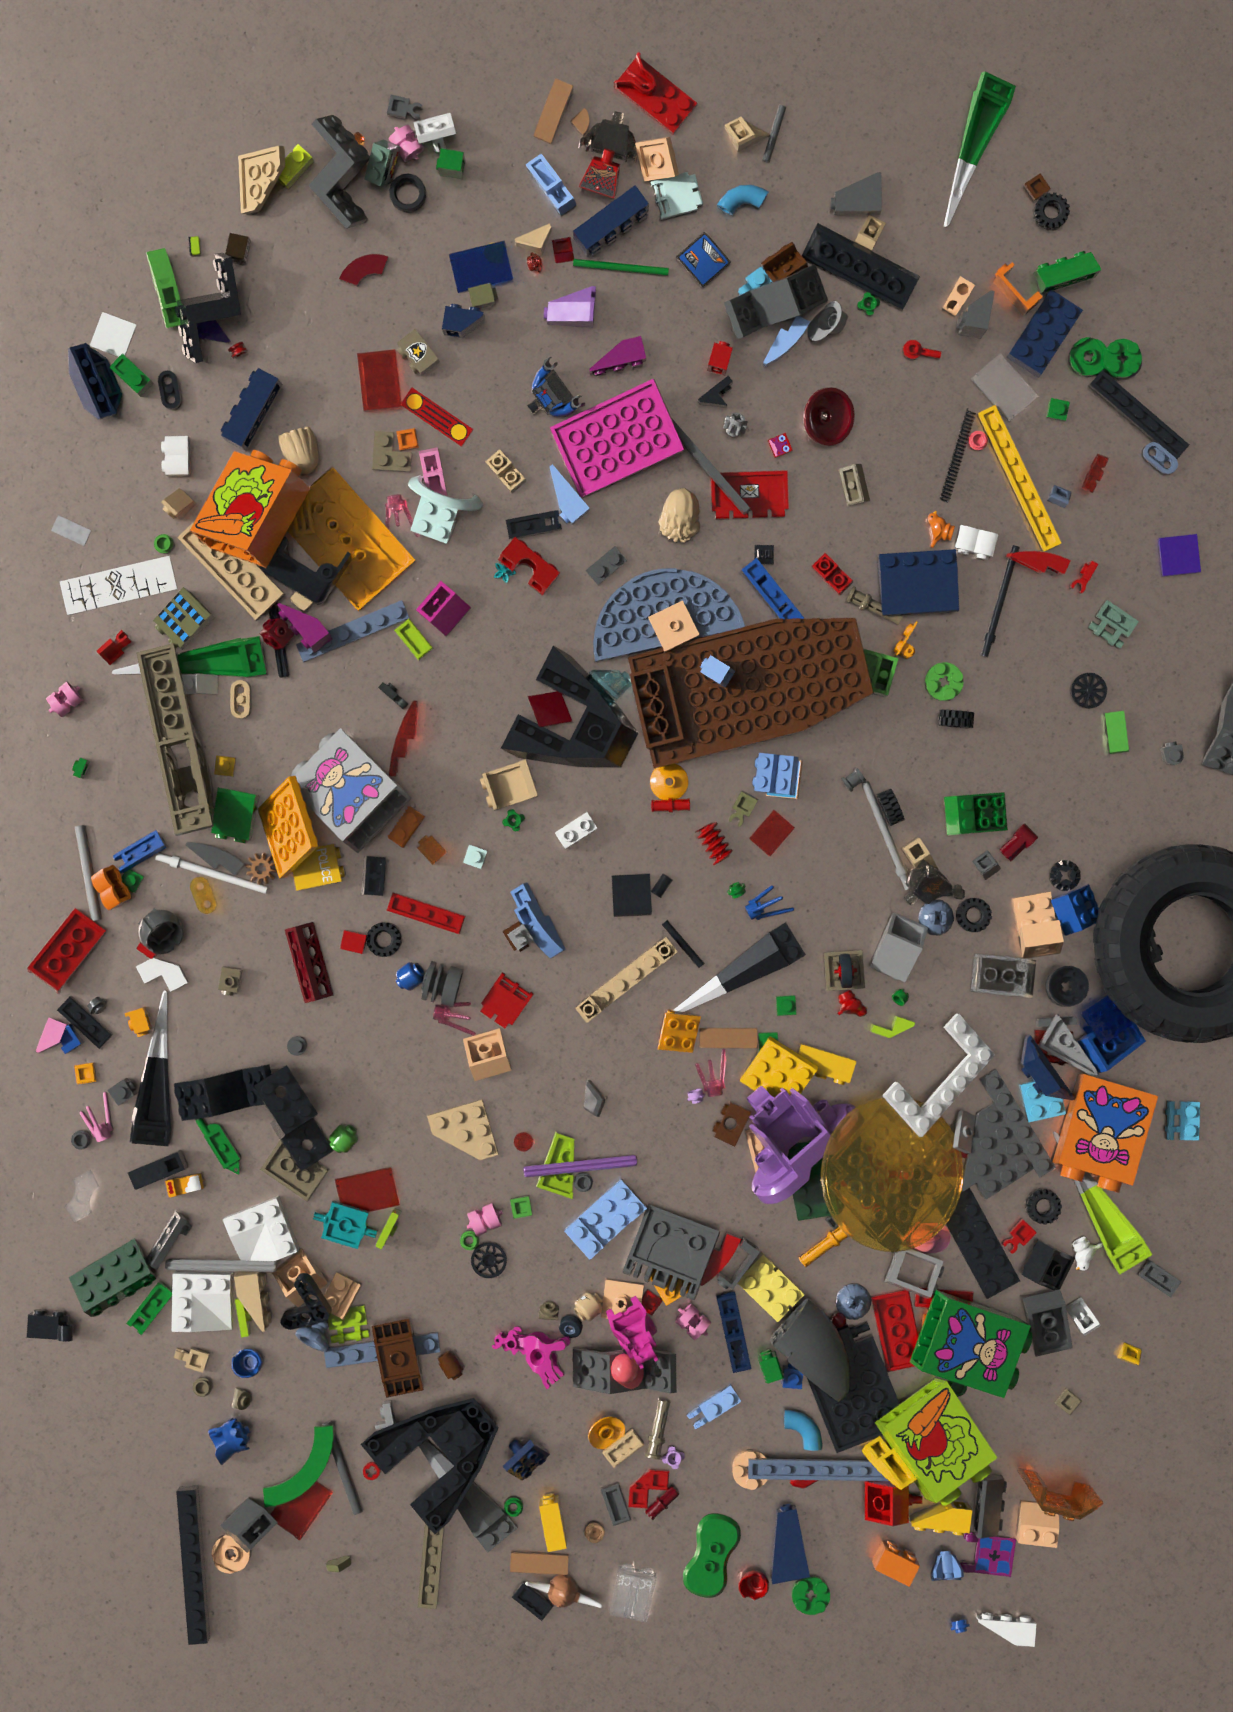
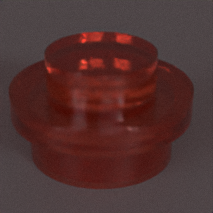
[514,1132,533,1152]

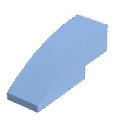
[526,154,577,215]
[763,316,810,367]

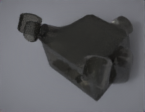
[578,111,637,163]
[904,859,965,906]

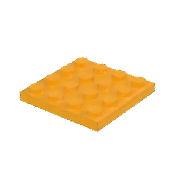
[258,776,318,879]

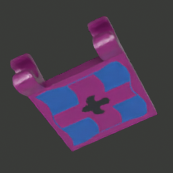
[960,1532,1016,1577]

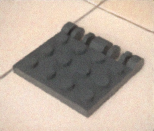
[623,1204,720,1300]

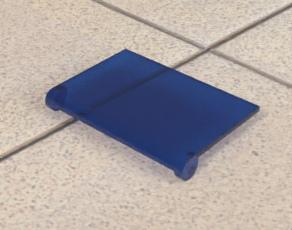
[449,240,513,293]

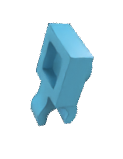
[738,267,772,295]

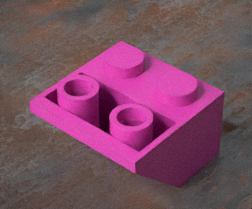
[416,581,471,636]

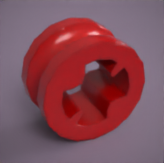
[228,342,248,359]
[363,1462,381,1480]

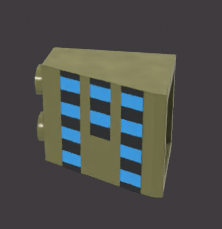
[153,587,215,650]

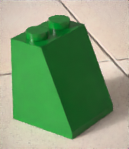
[211,787,260,843]

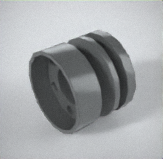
[421,961,463,1008]

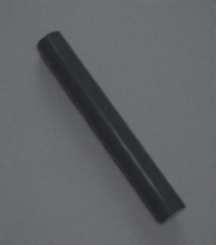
[662,920,705,968]

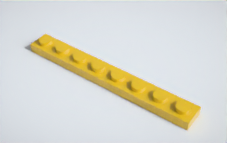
[977,405,1061,552]

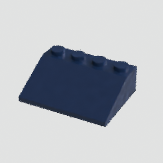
[877,549,959,616]

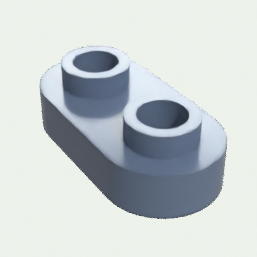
[1143,442,1178,475]

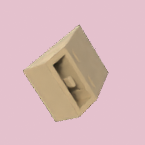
[234,1271,272,1332]

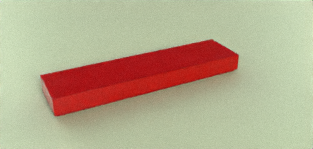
[387,892,466,934]

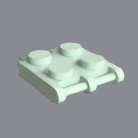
[651,172,703,220]

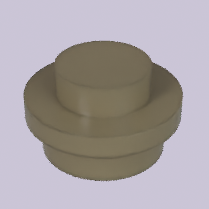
[193,1377,212,1397]

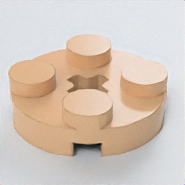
[732,1450,768,1490]
[211,1534,251,1574]

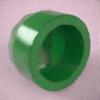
[892,989,909,1006]

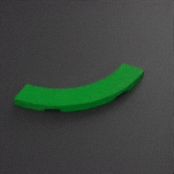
[263,1425,335,1507]

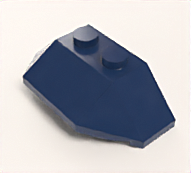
[68,343,122,420]
[1021,1034,1075,1100]

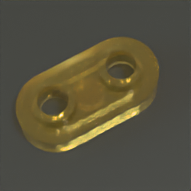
[190,877,217,914]

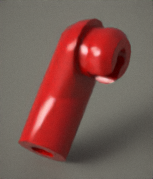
[790,1480,818,1489]

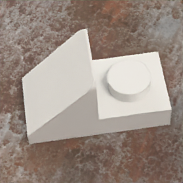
[182,674,218,694]

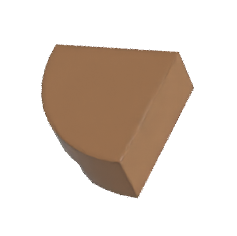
[570,108,590,136]

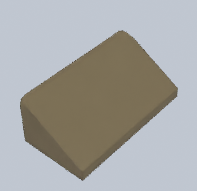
[839,464,870,506]

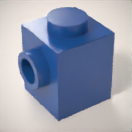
[781,1363,803,1389]

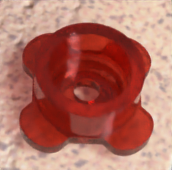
[527,252,542,272]

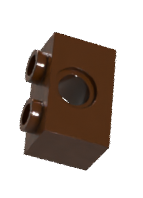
[712,1101,751,1147]

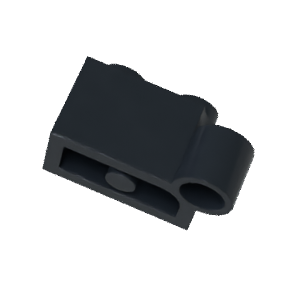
[26,1309,74,1342]

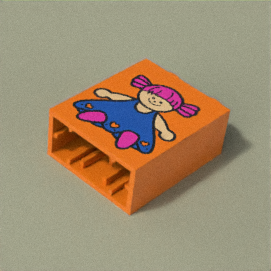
[1053,1074,1158,1193]

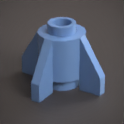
[931,1551,964,1581]

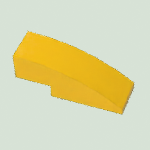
[862,1436,917,1490]

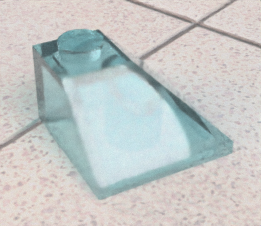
[589,670,632,701]

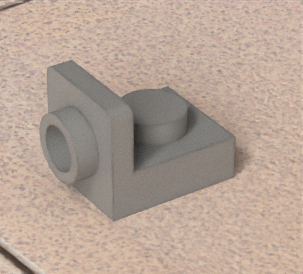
[375,1400,396,1430]

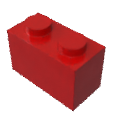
[707,341,733,376]

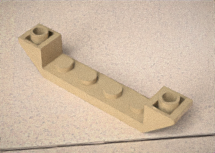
[575,937,678,1023]

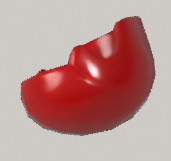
[739,1570,769,1600]

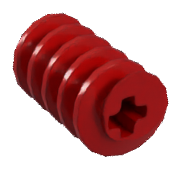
[695,822,733,865]

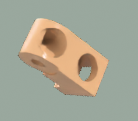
[943,276,975,316]

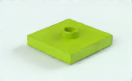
[376,1208,401,1250]

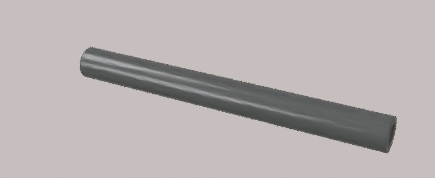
[322,1421,363,1515]

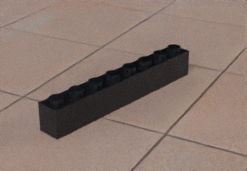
[176,1485,210,1645]

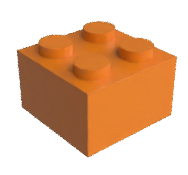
[872,1541,920,1587]

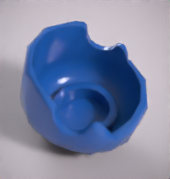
[232,1348,263,1378]

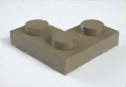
[372,431,412,472]

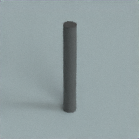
[762,105,786,163]

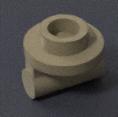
[539,1302,559,1320]
[232,1388,251,1410]

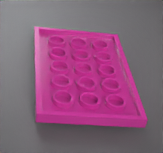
[550,379,685,498]

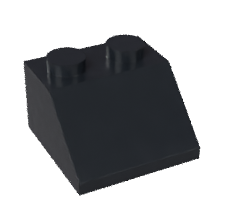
[1021,1240,1075,1291]

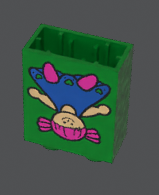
[910,1290,1033,1398]

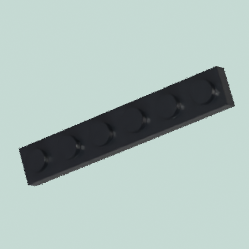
[1089,370,1189,459]

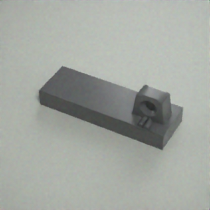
[146,1211,192,1270]

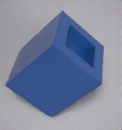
[61,1024,84,1054]

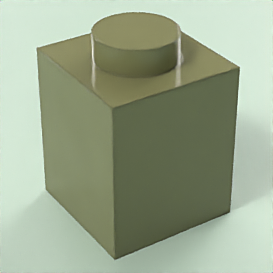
[468,283,498,309]

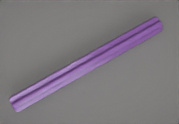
[523,1155,637,1177]

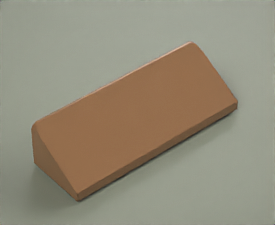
[700,1028,758,1048]

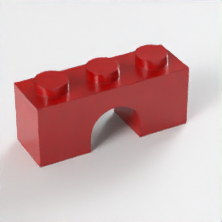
[498,537,560,595]

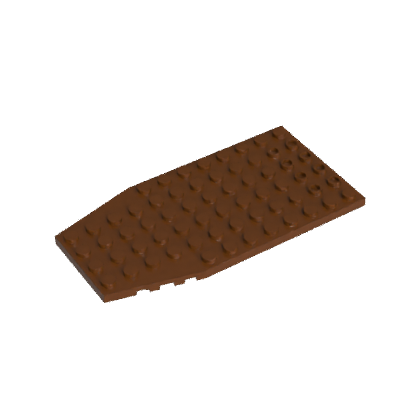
[628,618,874,769]

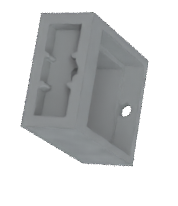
[885,1245,944,1299]

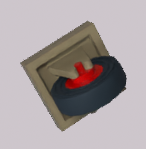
[824,950,865,991]

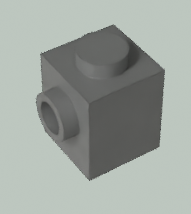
[108,1078,138,1106]

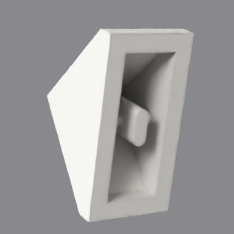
[1066,1297,1101,1336]

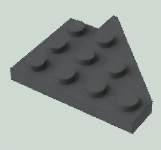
[960,1103,1034,1199]

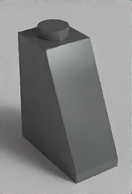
[831,172,882,215]

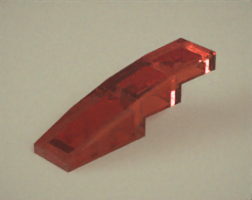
[389,701,418,777]

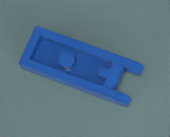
[113,830,166,873]

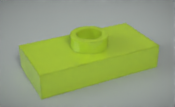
[235,1297,252,1338]

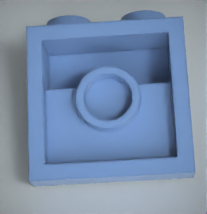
[752,753,799,795]

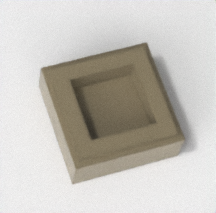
[1055,1388,1082,1415]

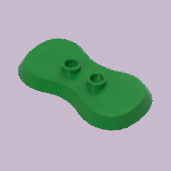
[683,1514,741,1598]

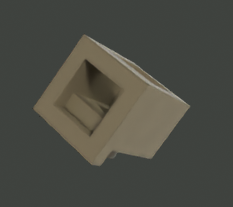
[218,966,243,996]

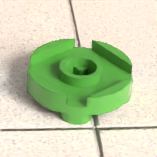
[925,662,964,701]

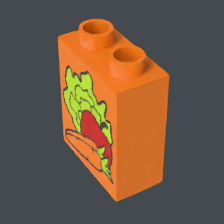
[190,450,310,568]

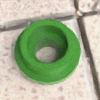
[460,1231,479,1250]

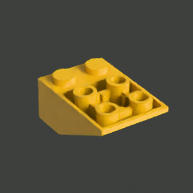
[909,1501,972,1536]

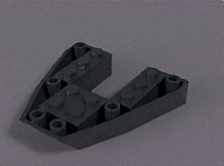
[501,645,638,767]
[360,1398,499,1535]

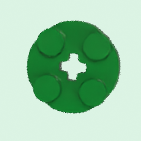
[1069,337,1106,377]
[1102,339,1142,378]
[792,1575,830,1615]

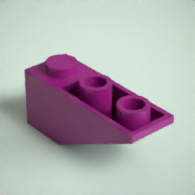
[590,336,646,376]
[277,603,332,653]

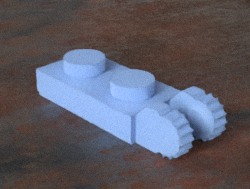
[687,1385,741,1429]

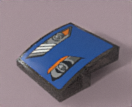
[676,232,731,288]

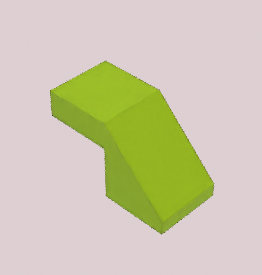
[870,1015,915,1038]

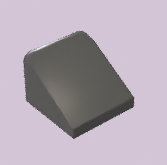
[972,850,1001,880]

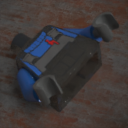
[527,357,585,416]

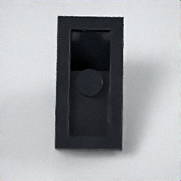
[698,375,733,408]

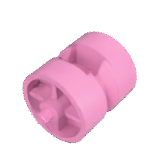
[389,125,425,162]
[46,682,83,718]
[466,1203,503,1236]
[675,1303,711,1340]

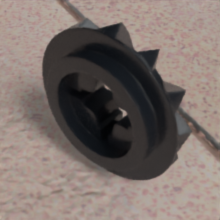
[1050,860,1081,891]

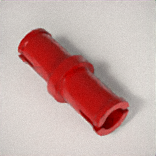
[651,797,690,813]

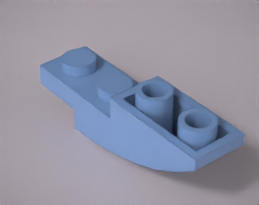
[511,882,566,958]

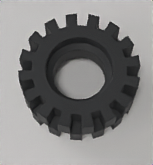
[1033,192,1070,230]
[939,709,974,728]
[877,789,905,826]
[956,898,992,932]
[366,922,402,957]
[1026,1189,1062,1225]

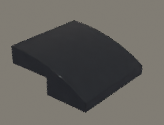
[612,874,652,917]

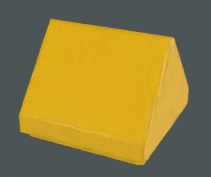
[1118,1343,1142,1365]

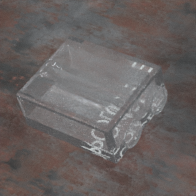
[609,1564,657,1623]

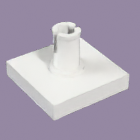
[413,113,456,152]

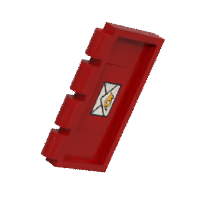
[711,470,789,519]

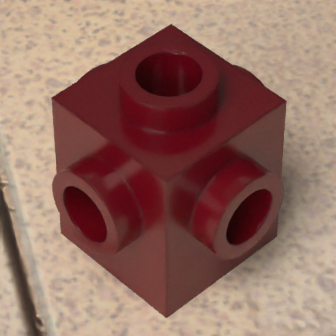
[259,618,295,650]

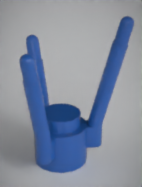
[745,885,794,920]

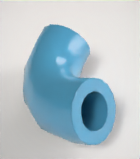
[717,185,769,215]
[784,1410,823,1451]

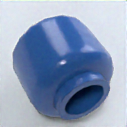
[396,962,425,991]

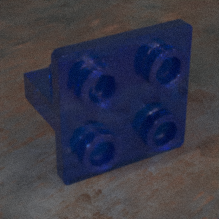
[1081,995,1132,1045]

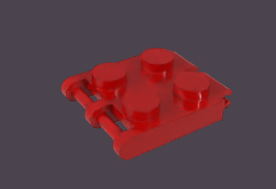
[480,972,534,1029]

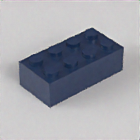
[573,185,649,257]
[1006,289,1083,378]
[221,368,283,451]

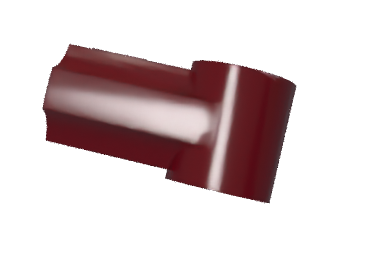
[999,823,1038,862]

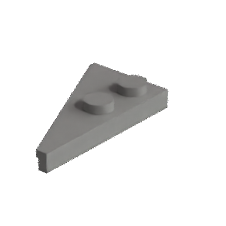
[1038,1014,1099,1078]

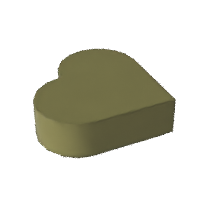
[326,1556,351,1572]

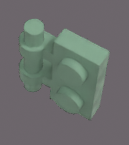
[1088,600,1139,649]

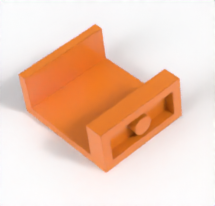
[993,262,1043,316]

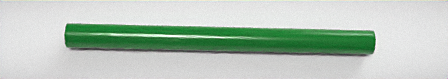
[573,259,669,276]

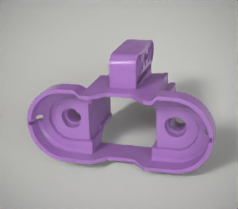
[747,1086,864,1204]

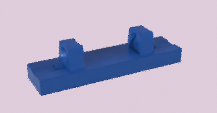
[742,558,804,619]

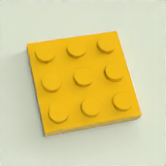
[740,1036,818,1098]

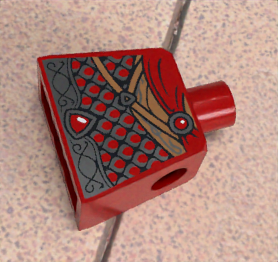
[579,148,620,198]

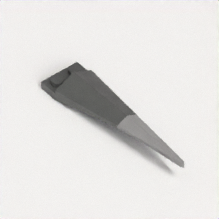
[419,1440,518,1552]

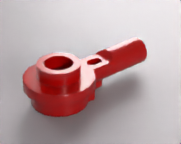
[903,340,942,359]

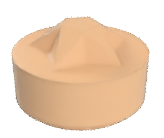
[584,1522,605,1543]

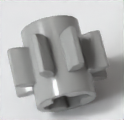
[723,413,748,437]

